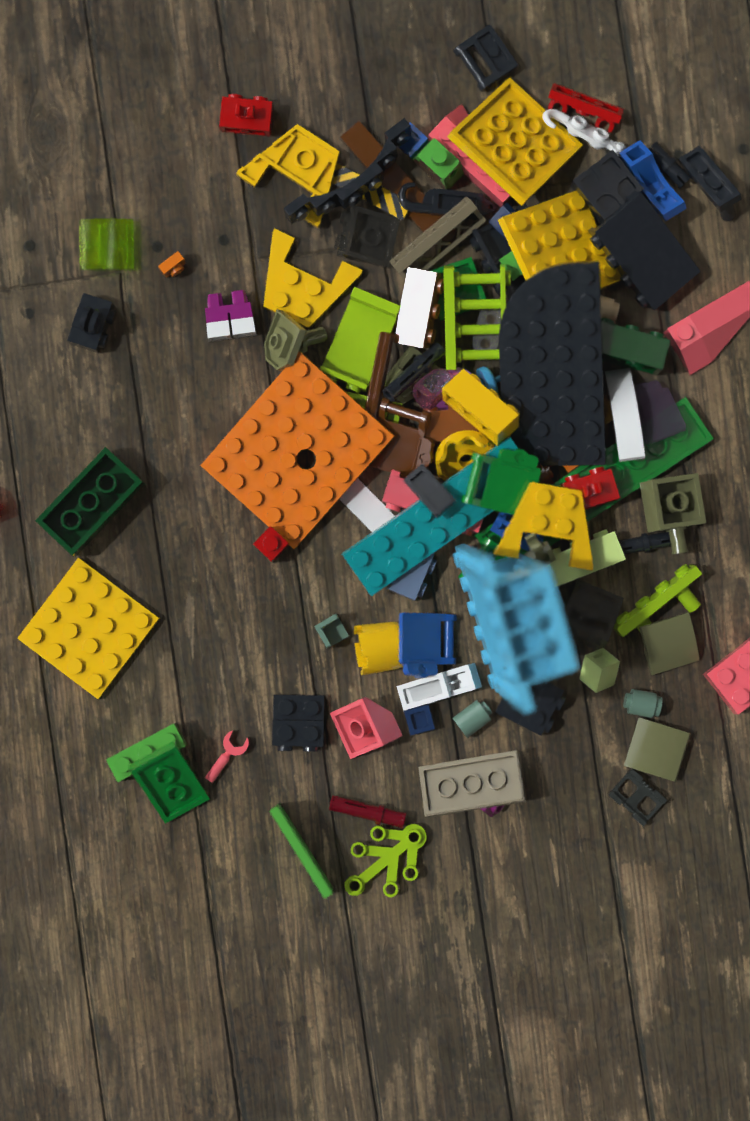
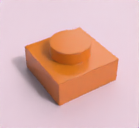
[158,251,186,278]

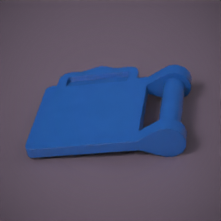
[399,613,457,679]

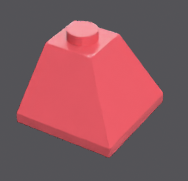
[330,697,403,759]

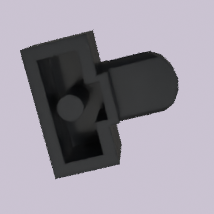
[67,293,117,353]

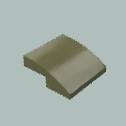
[639,612,699,675]
[624,718,691,782]

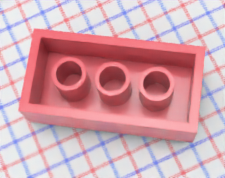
[703,638,750,715]

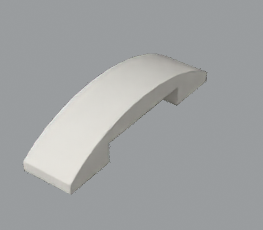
[605,368,645,462]

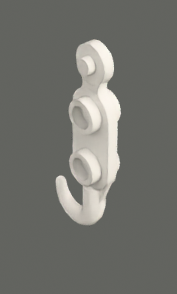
[543,109,626,157]

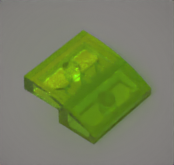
[79,218,134,271]

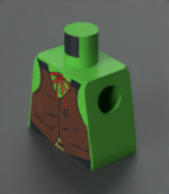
[412,138,464,190]

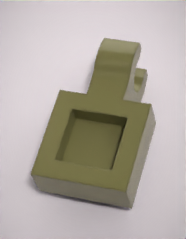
[525,533,556,565]

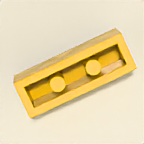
[442,369,519,446]

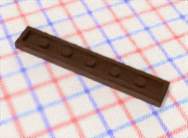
[340,121,456,250]

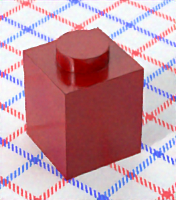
[253,526,289,563]

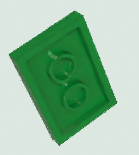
[128,741,210,823]

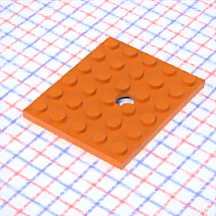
[200,351,395,549]

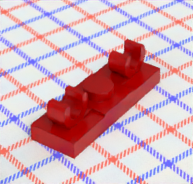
[548,83,624,133]

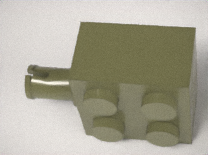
[640,473,706,555]

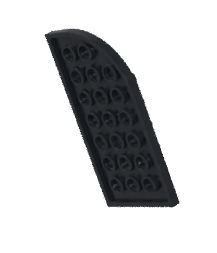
[499,261,606,466]

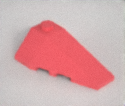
[664,281,750,375]

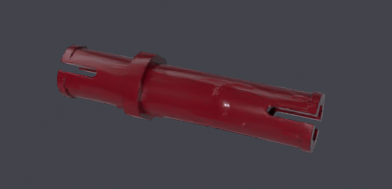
[329,795,406,829]

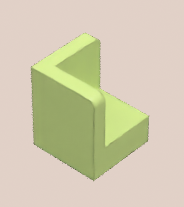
[579,648,620,693]

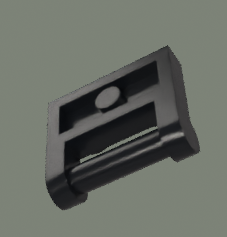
[453,24,518,92]

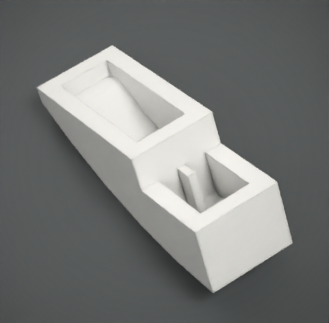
[396,663,482,710]

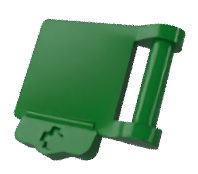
[461,448,541,515]

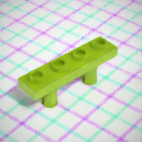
[612,564,702,637]

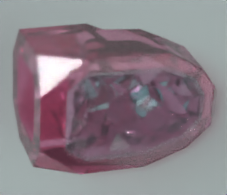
[413,368,454,410]

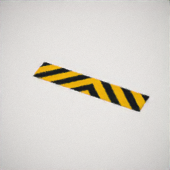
[332,163,408,220]

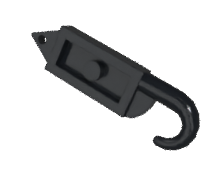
[398,182,498,220]

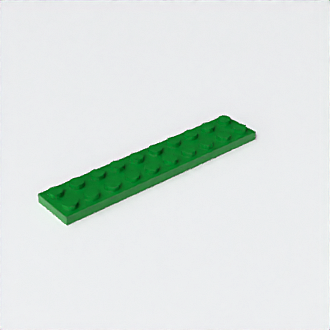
[475,397,713,561]

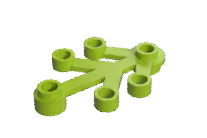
[345,824,426,897]

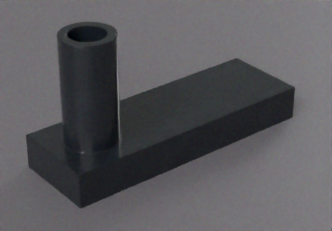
[679,145,742,221]

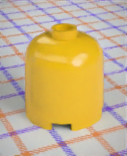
[354,622,403,675]

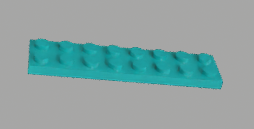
[342,437,517,596]

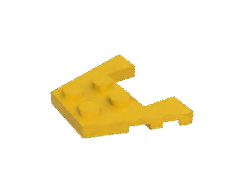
[236,124,339,228]
[263,228,363,329]
[494,482,593,571]

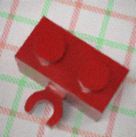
[219,94,273,137]
[560,466,620,510]

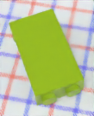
[320,287,401,394]

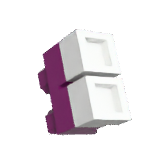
[205,290,256,342]

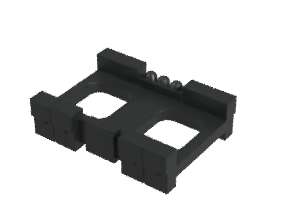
[608,768,667,827]

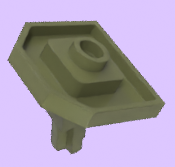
[264,309,327,371]

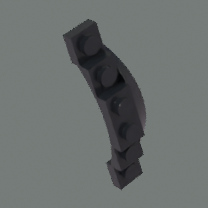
[283,118,411,224]

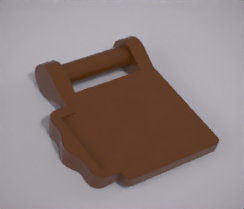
[369,398,435,477]

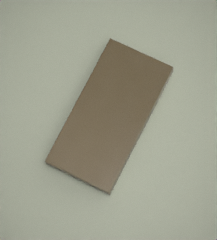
[418,750,526,818]

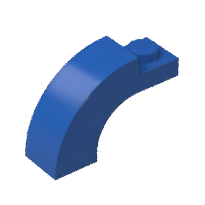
[619,140,687,222]

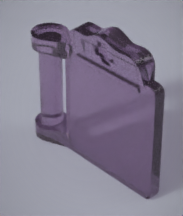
[609,380,686,447]

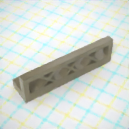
[389,196,486,280]

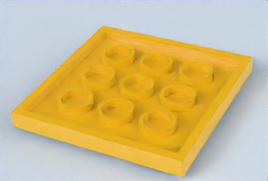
[447,77,583,206]
[498,191,621,289]
[17,557,160,699]

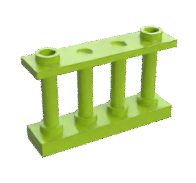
[444,264,511,370]

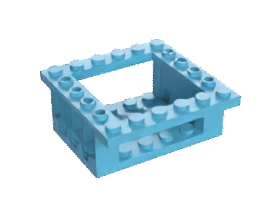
[453,543,578,713]

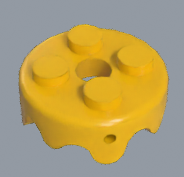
[435,430,495,481]

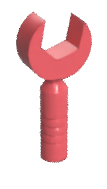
[205,730,249,783]

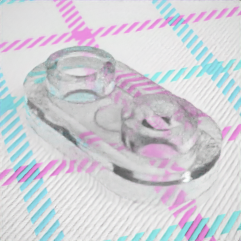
[472,309,501,350]

